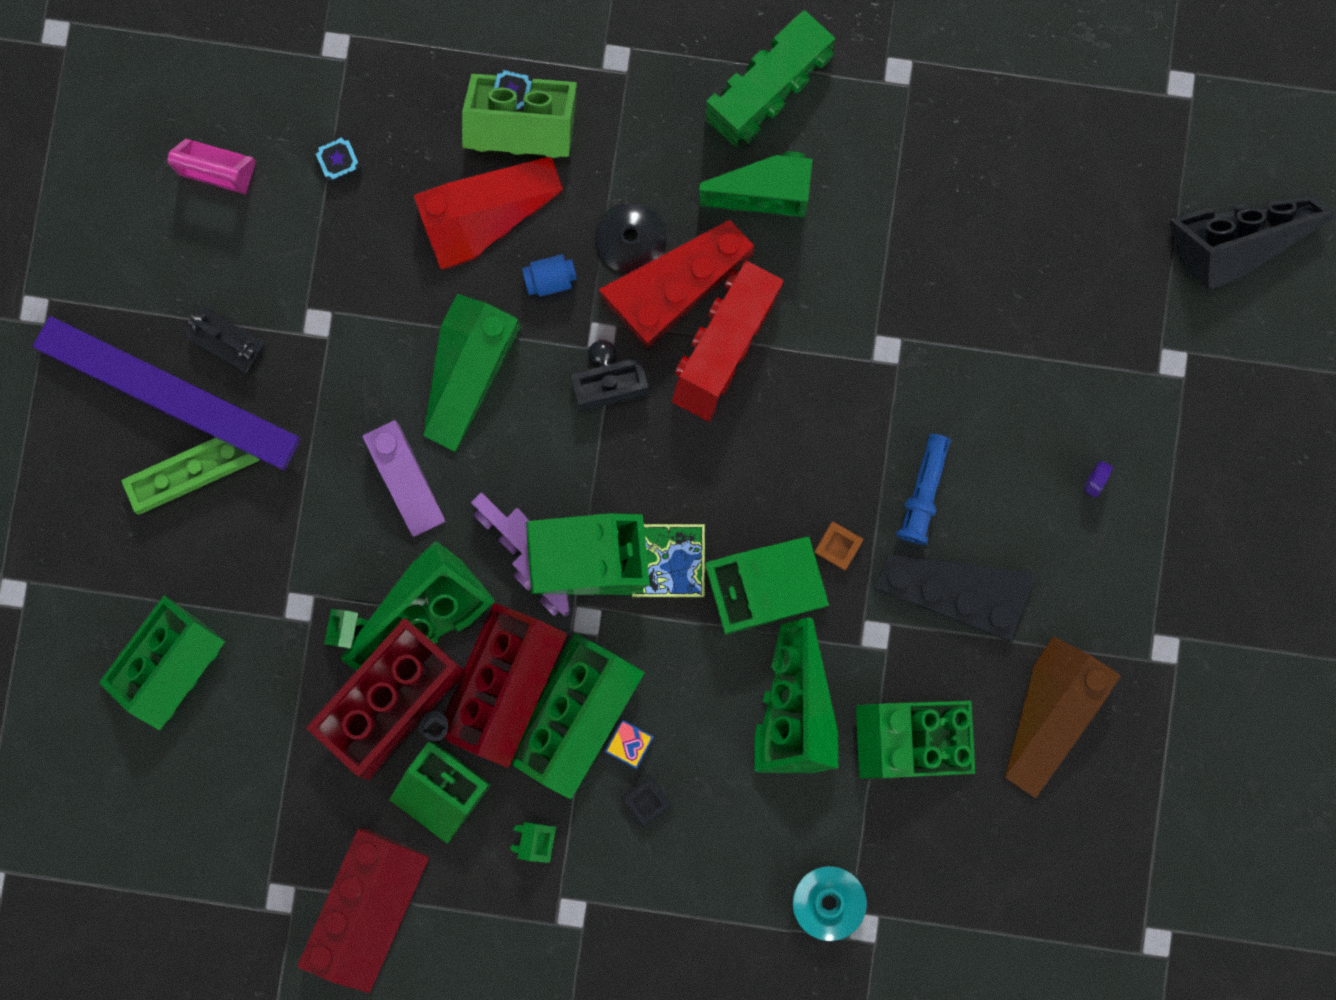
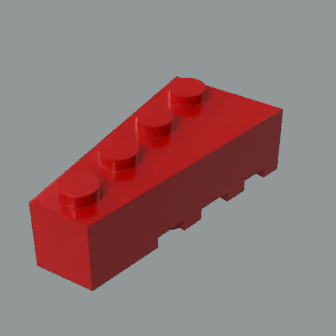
[599,220,754,349]
[672,260,784,422]

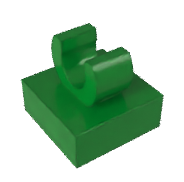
[324,609,368,649]
[510,822,556,863]

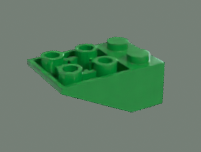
[525,513,650,595]
[705,536,829,635]
[856,701,975,779]

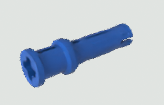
[896,434,951,545]

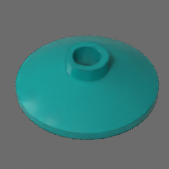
[793,866,867,941]

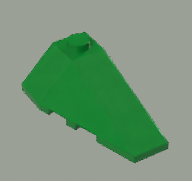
[423,294,521,453]
[341,541,494,671]
[755,618,838,773]

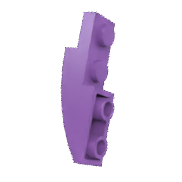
[471,492,570,617]

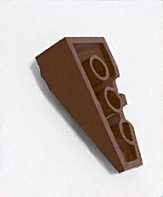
[1004,636,1121,798]

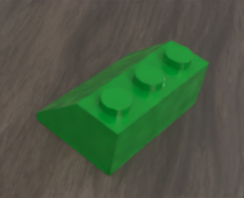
[99,595,225,731]

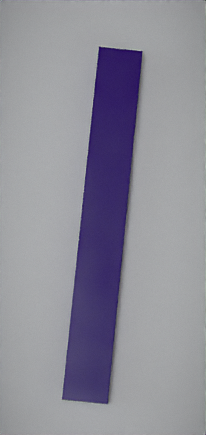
[32,316,301,471]

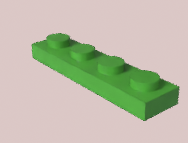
[121,438,260,515]

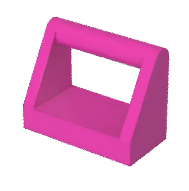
[167,139,256,195]

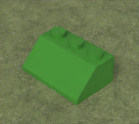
[462,74,577,158]

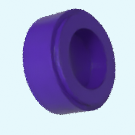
[1084,460,1113,498]

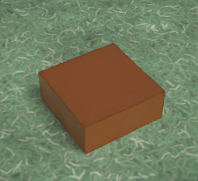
[814,521,864,571]

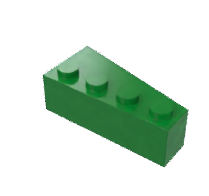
[706,10,835,148]

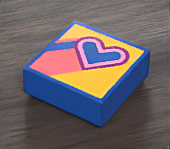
[604,720,654,769]

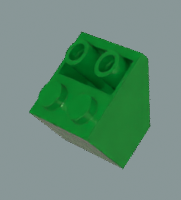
[389,741,492,844]

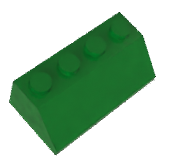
[510,632,645,800]

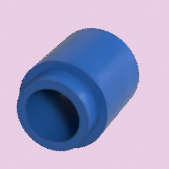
[522,254,577,297]

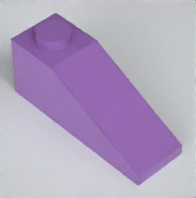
[363,420,446,537]

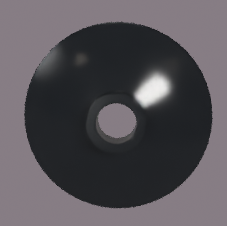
[595,203,666,274]

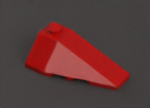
[414,157,563,270]

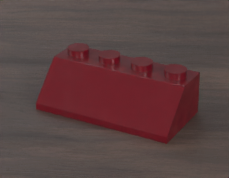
[443,603,567,768]
[306,618,466,781]
[297,828,430,993]

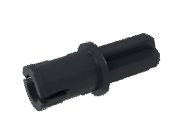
[419,711,448,741]

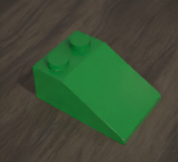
[699,151,813,218]

